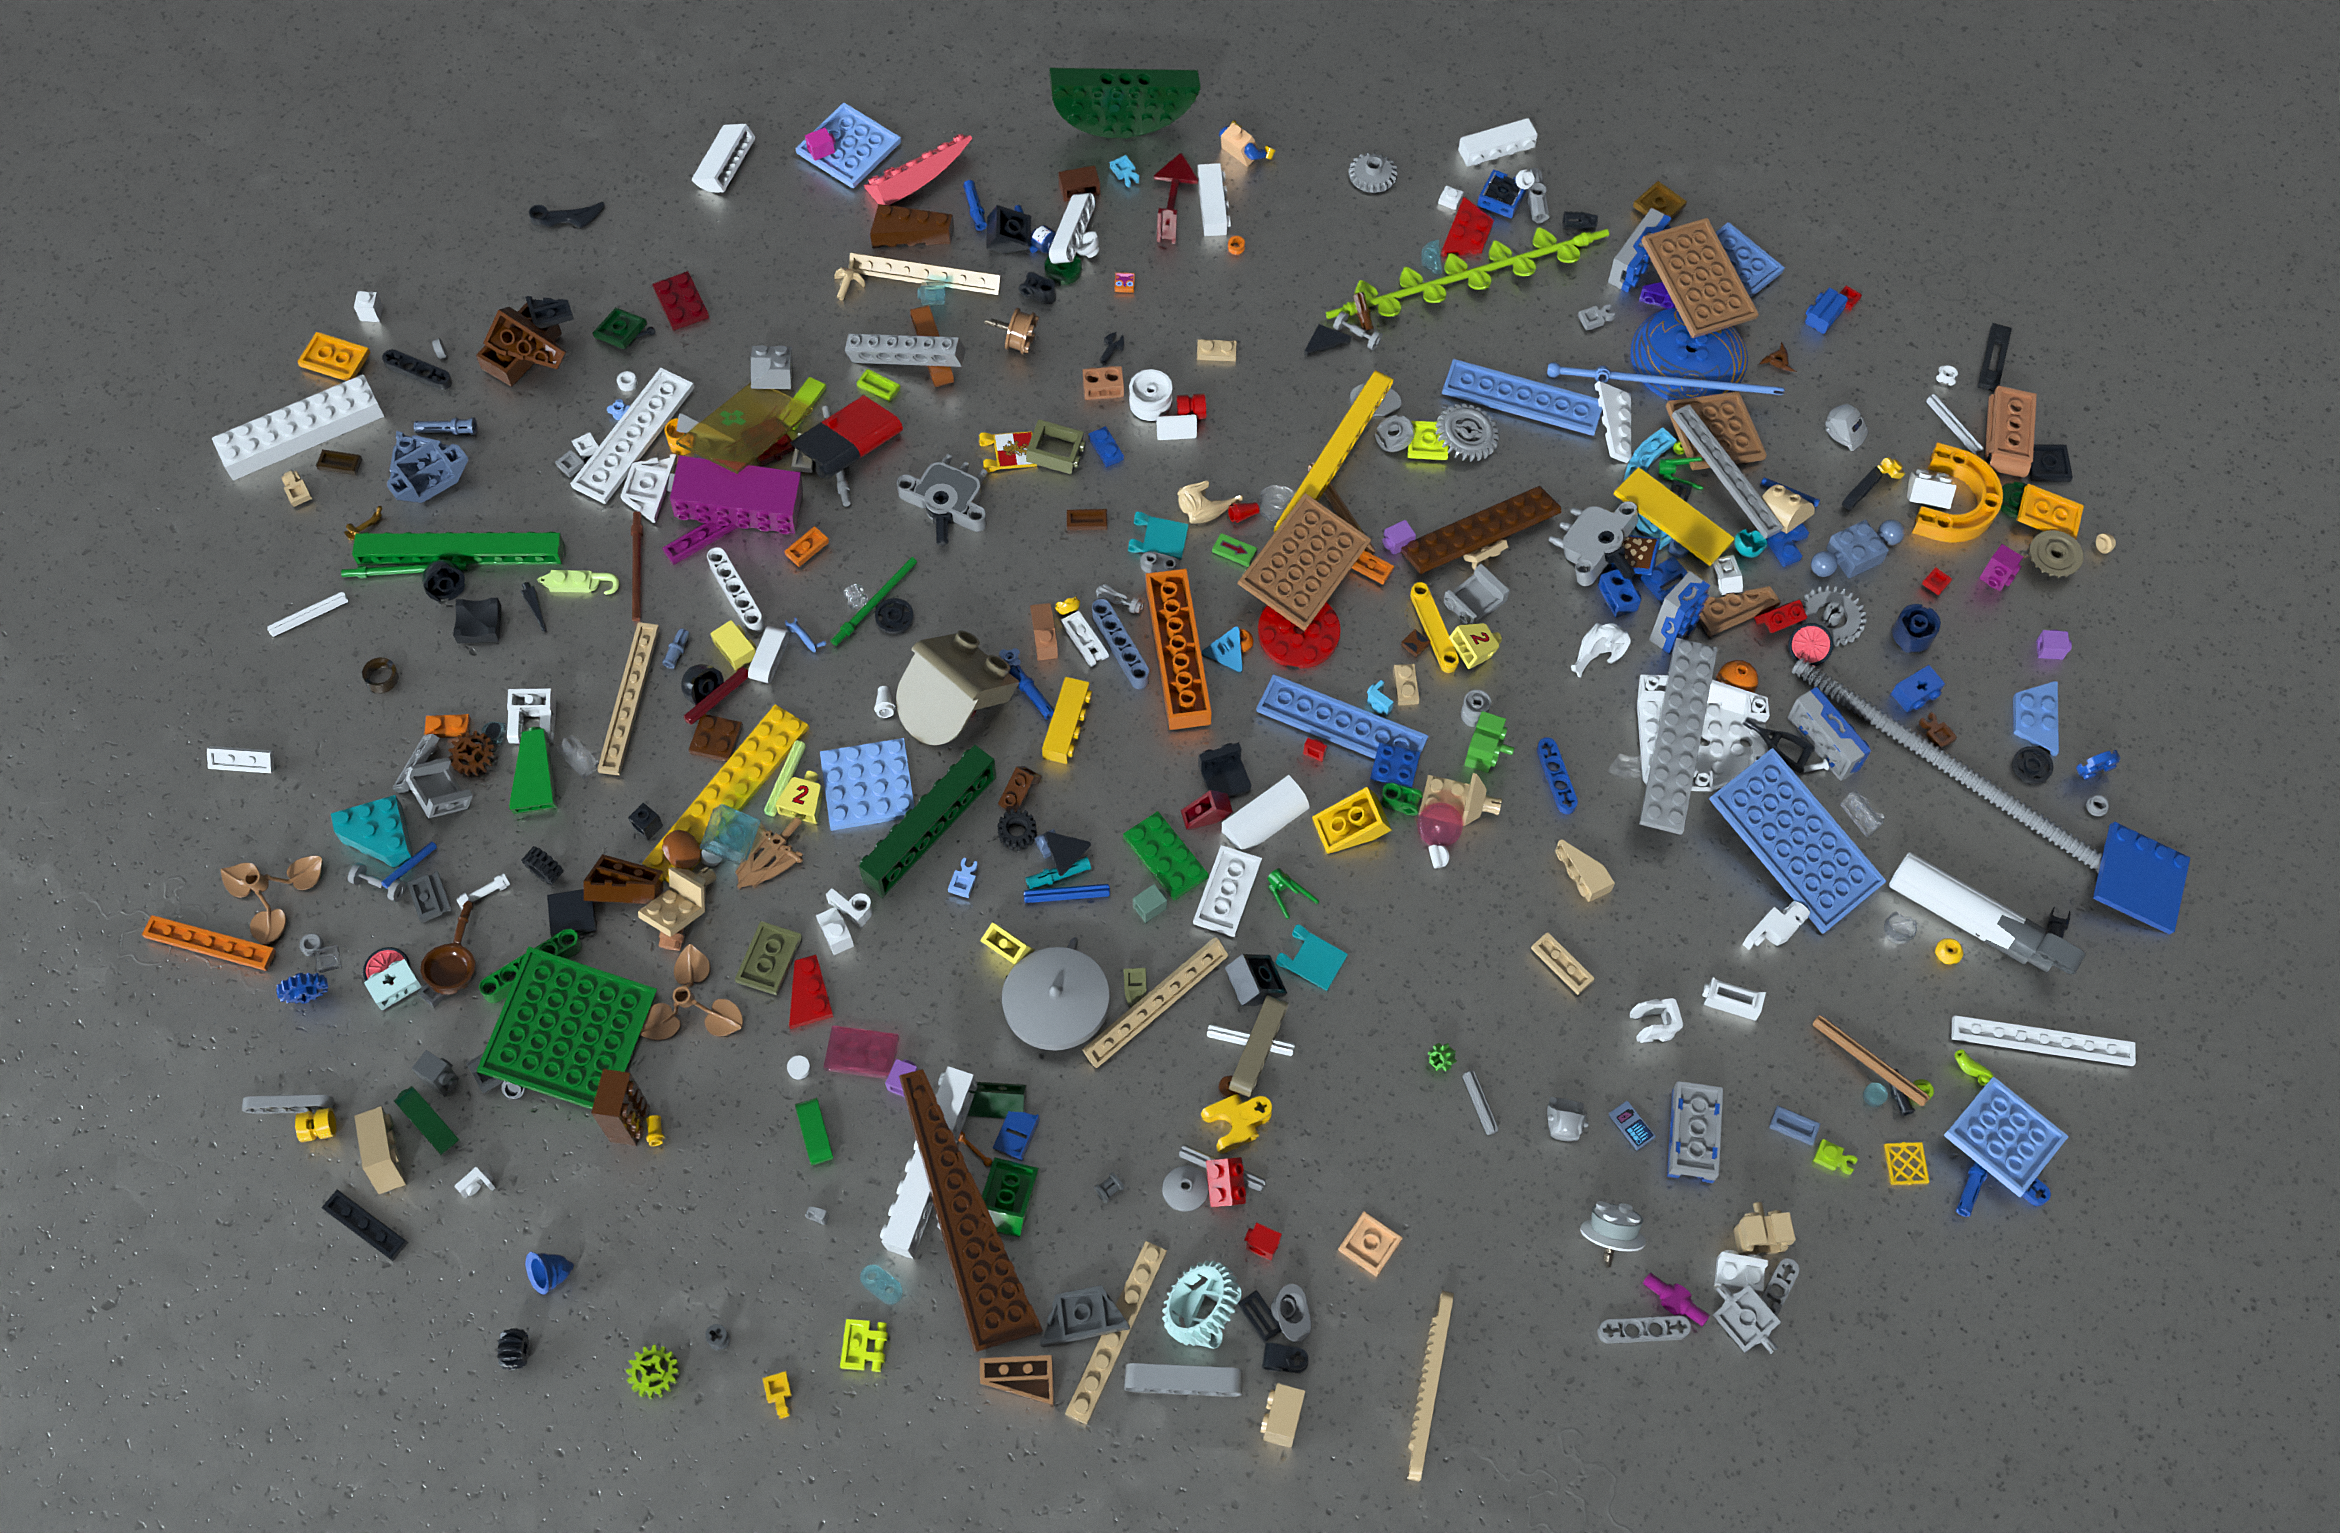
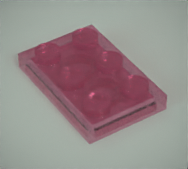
[823,1025,899,1079]

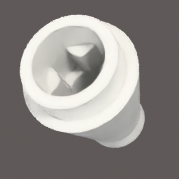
[874,686,896,718]

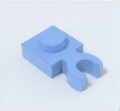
[948,858,978,898]

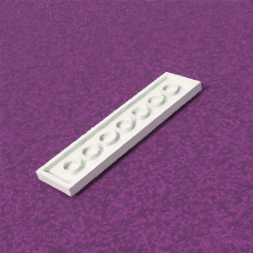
[570,368,695,504]

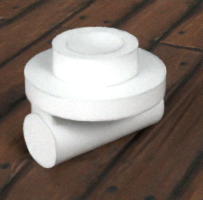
[1428,845,1449,868]

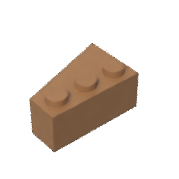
[979,1355,1054,1406]

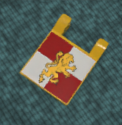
[979,431,1037,473]

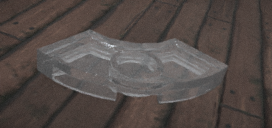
[1608,754,1643,779]

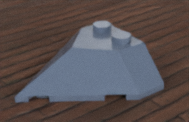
[387,431,469,503]

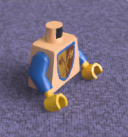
[1219,120,1276,167]

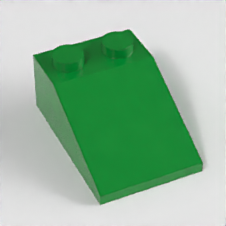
[982,1157,1039,1237]

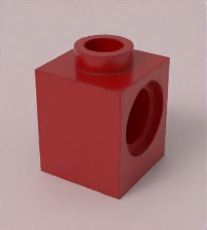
[1244,1222,1282,1261]

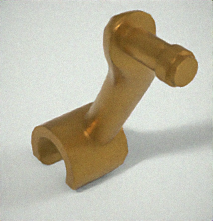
[344,506,382,540]

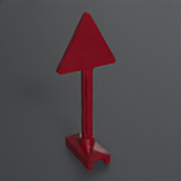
[1154,153,1198,244]

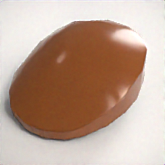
[662,830,700,869]

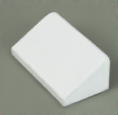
[1157,415,1197,440]

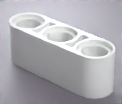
[748,626,790,684]

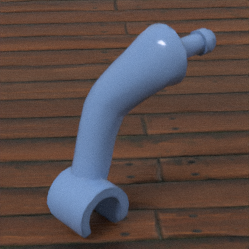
[785,617,826,652]

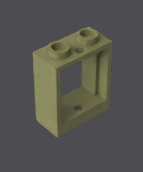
[1026,419,1086,475]

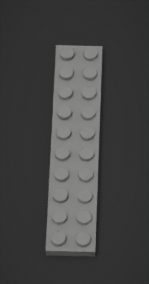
[1639,638,1718,835]

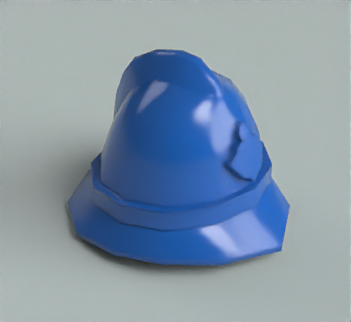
[525,1251,574,1295]

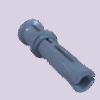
[414,417,477,435]

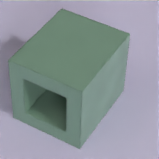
[1133,884,1168,923]

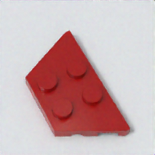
[1441,197,1494,257]

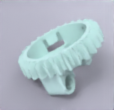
[1162,1260,1241,1349]

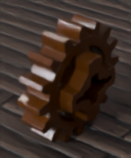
[448,731,496,777]

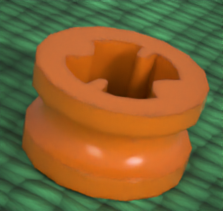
[1228,236,1245,255]

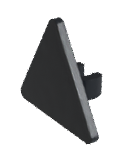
[1044,831,1091,876]

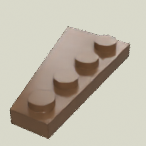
[1698,586,1781,637]

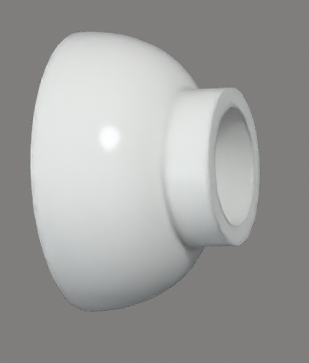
[1077,231,1099,258]

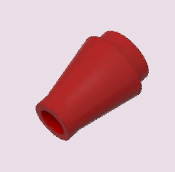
[1228,502,1259,523]

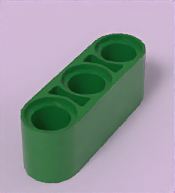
[795,1098,834,1166]

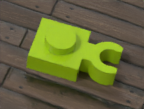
[1813,1139,1858,1175]

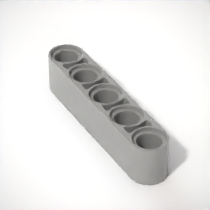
[1124,1363,1242,1397]

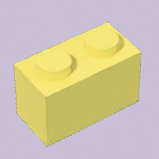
[710,620,757,672]
[980,922,1035,965]

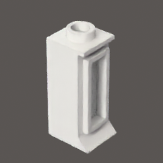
[1702,977,1766,1021]

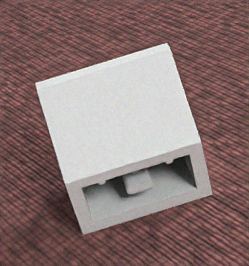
[1907,469,1956,509]

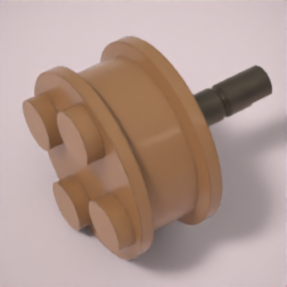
[984,307,1039,355]

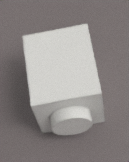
[354,291,383,322]

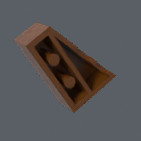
[583,854,664,904]

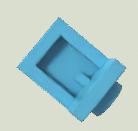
[1367,680,1393,717]

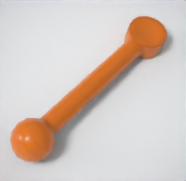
[958,1131,992,1166]

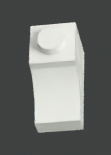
[816,907,854,955]

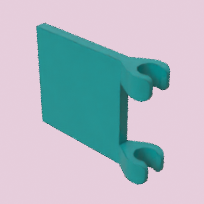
[1128,512,1189,560]
[1275,924,1348,991]

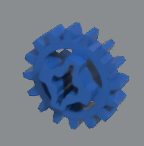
[276,973,329,1004]

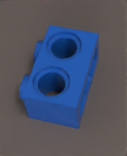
[1598,569,1642,618]

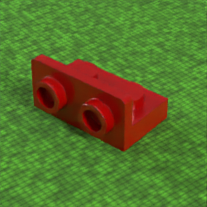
[1754,599,1807,633]

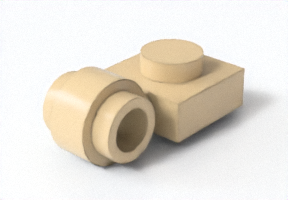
[281,470,312,507]

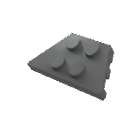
[1040,1285,1130,1347]

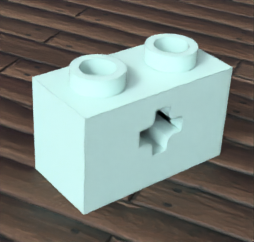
[364,959,422,1010]

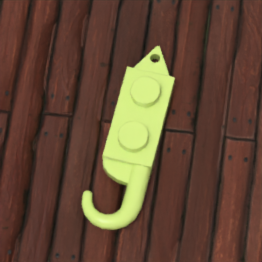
[537,570,620,595]

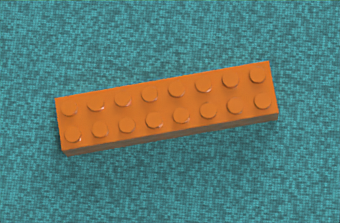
[1146,569,1211,730]

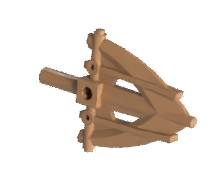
[735,817,803,889]

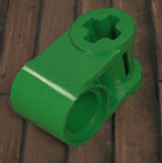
[1380,783,1423,816]

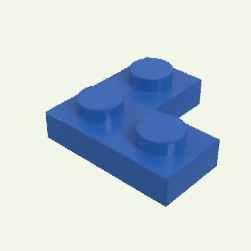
[1766,523,1809,567]

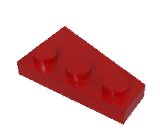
[789,954,833,1029]

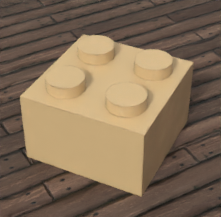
[1260,1383,1305,1448]

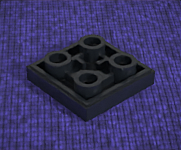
[547,889,596,937]

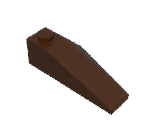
[483,306,567,369]

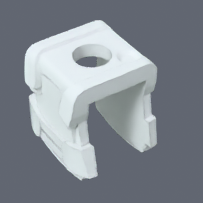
[1630,998,1683,1043]

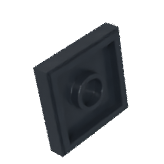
[2029,444,2073,482]

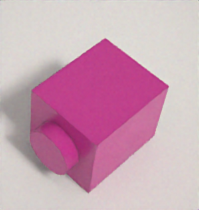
[805,127,836,161]

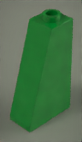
[509,727,557,814]

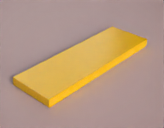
[1614,467,1735,566]

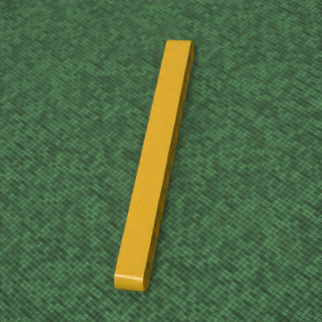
[1274,370,1394,533]

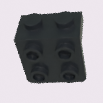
[1198,742,1252,797]

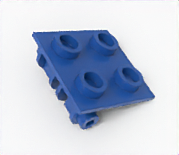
[1370,742,1421,788]

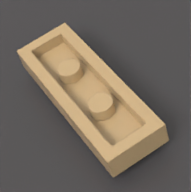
[1531,932,1595,995]

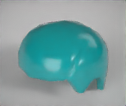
[1734,529,1768,558]

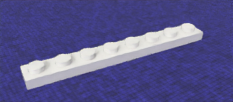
[1952,1015,2136,1066]

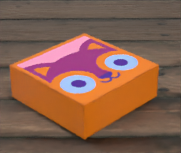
[1115,273,1135,293]

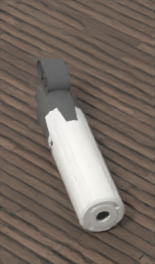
[1889,852,2086,975]

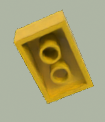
[1312,787,1392,854]

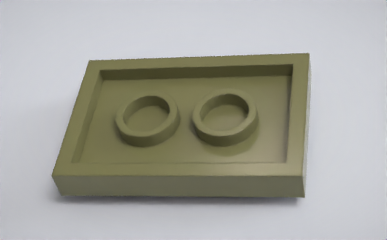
[735,921,802,996]

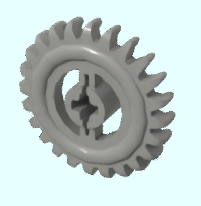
[1436,403,1499,462]
[1801,585,1867,647]

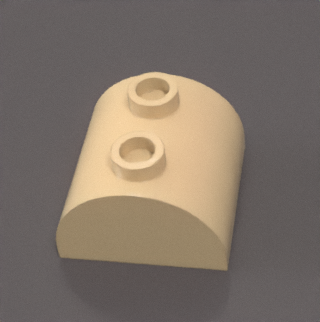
[1761,485,1814,534]

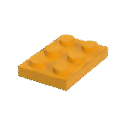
[297,332,371,381]
[2017,484,2084,540]

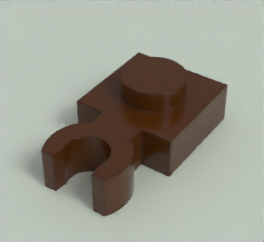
[1919,712,1957,750]

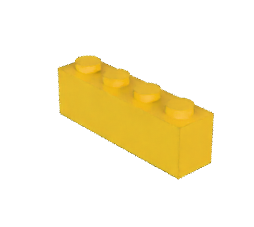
[1042,677,1093,764]

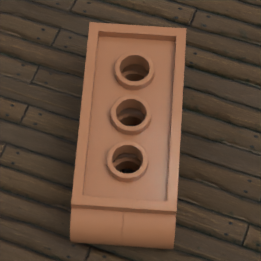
[1985,386,2037,478]

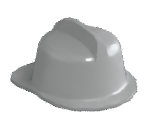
[1271,1284,1311,1342]

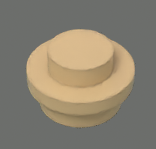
[2096,533,2116,554]

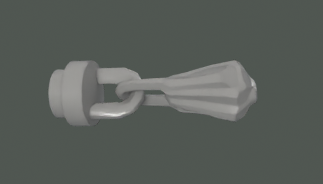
[1096,584,1144,614]

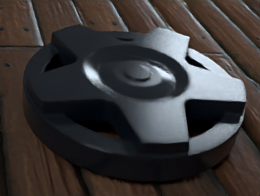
[875,598,914,634]
[2012,746,2054,784]

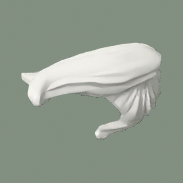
[1571,623,1631,678]

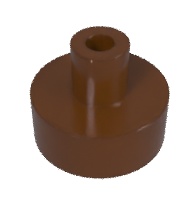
[1218,1076,1240,1099]

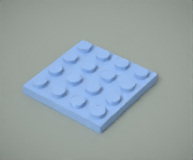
[795,103,901,189]
[820,738,915,831]
[1944,1076,2069,1197]

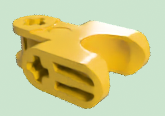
[1200,1095,1272,1154]

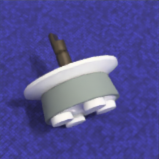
[1580,1201,1646,1268]

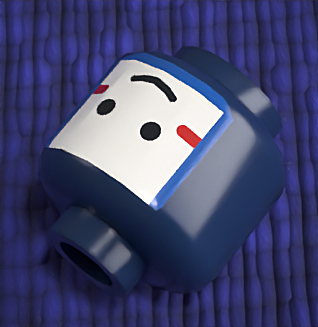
[1031,225,1057,254]

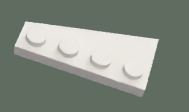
[1595,381,1631,463]

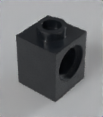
[628,803,663,840]

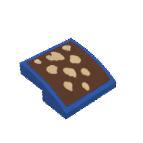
[1611,535,1660,575]

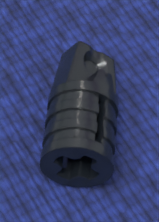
[1562,211,1598,229]

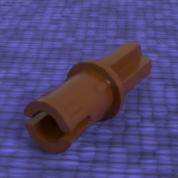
[1353,292,1374,331]

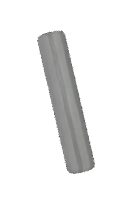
[1463,1071,1499,1135]

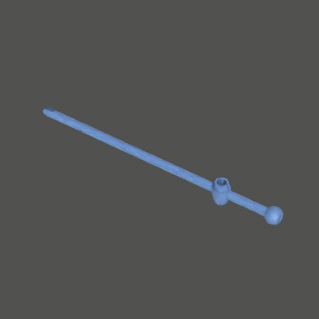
[1547,362,1785,395]

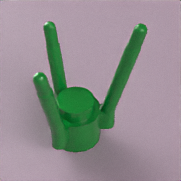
[1658,457,1703,490]
[1267,868,1319,919]

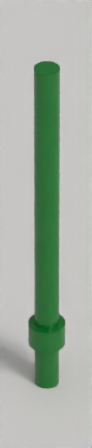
[830,557,917,646]
[341,562,467,579]

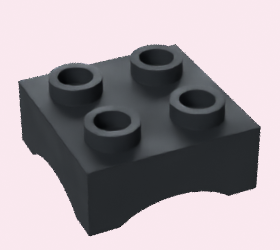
[453,597,502,644]

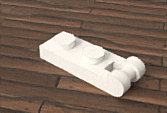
[1061,611,1109,667]

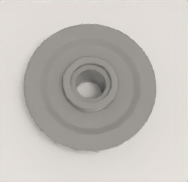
[1349,152,1398,193]

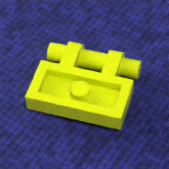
[840,1319,888,1372]

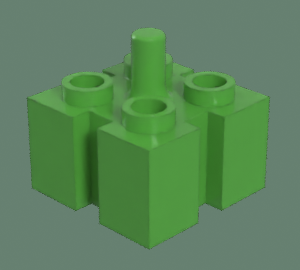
[1464,711,1515,773]

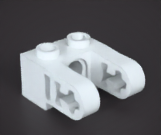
[507,689,557,744]

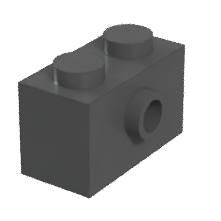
[412,1050,459,1097]

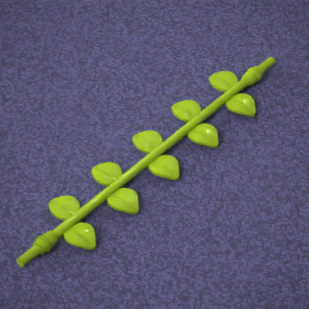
[1326,228,1609,319]

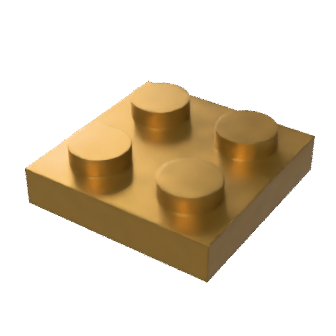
[1633,181,1687,219]

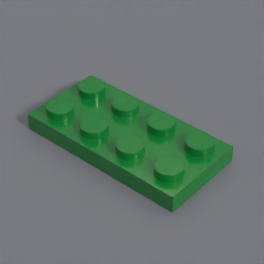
[1123,811,1209,901]

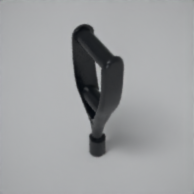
[1742,718,1815,773]

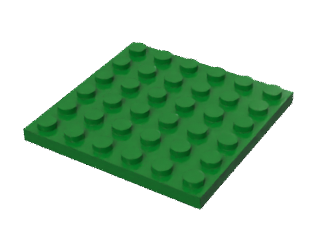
[477,946,657,1109]

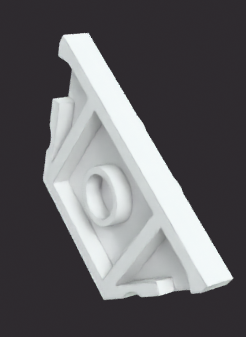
[621,454,677,523]

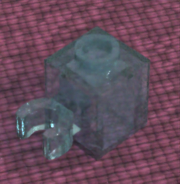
[917,282,946,305]

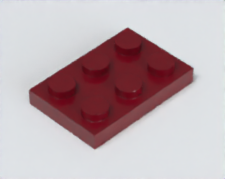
[652,271,709,331]

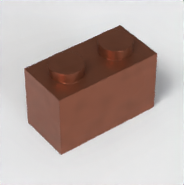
[1058,165,1100,202]

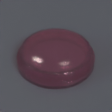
[1417,803,1463,847]

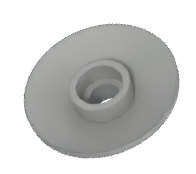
[1162,1166,1208,1212]

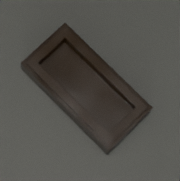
[316,449,362,475]

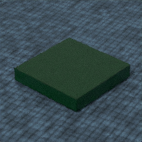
[592,307,648,349]

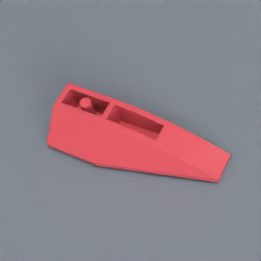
[864,133,972,205]

